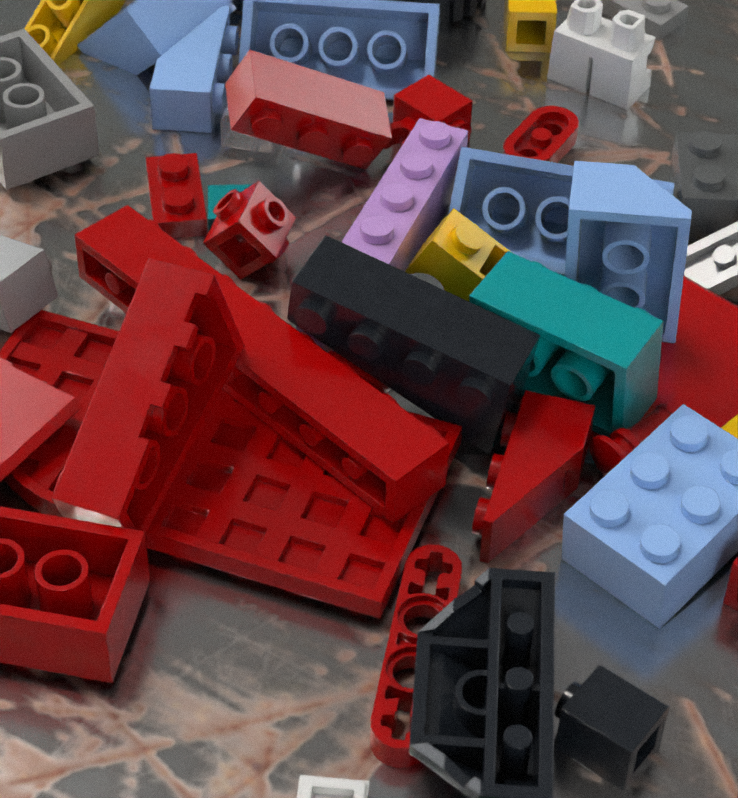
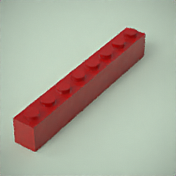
[74,205,449,523]

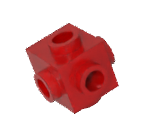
[203,181,296,280]

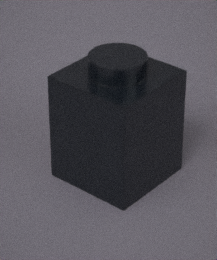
[554,664,669,792]

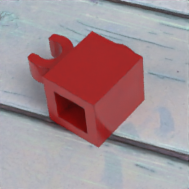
[384,74,473,150]

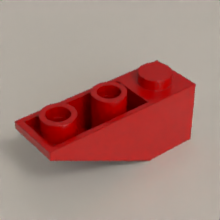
[472,390,596,563]

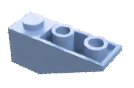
[149,6,239,133]

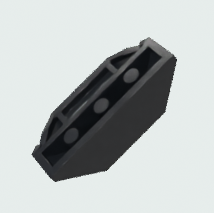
[409,568,555,798]

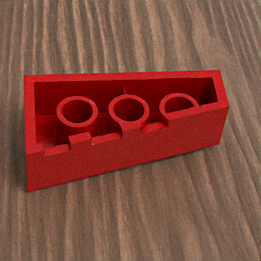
[52,258,245,533]

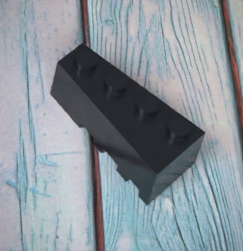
[287,235,540,455]

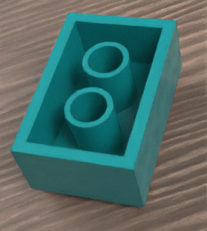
[469,251,664,437]

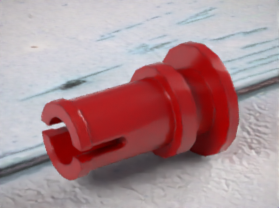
[590,404,676,476]

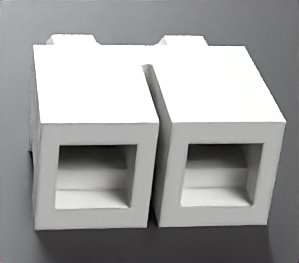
[547,0,655,110]

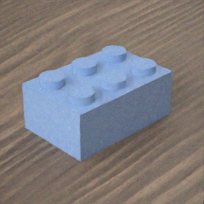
[562,404,738,629]

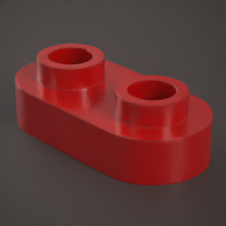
[503,106,579,163]

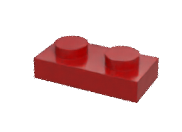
[145,153,208,238]

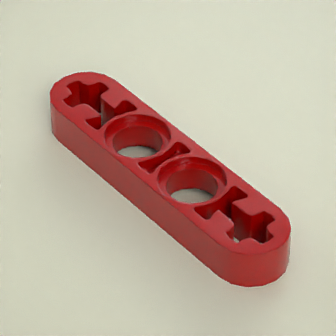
[370,545,462,768]

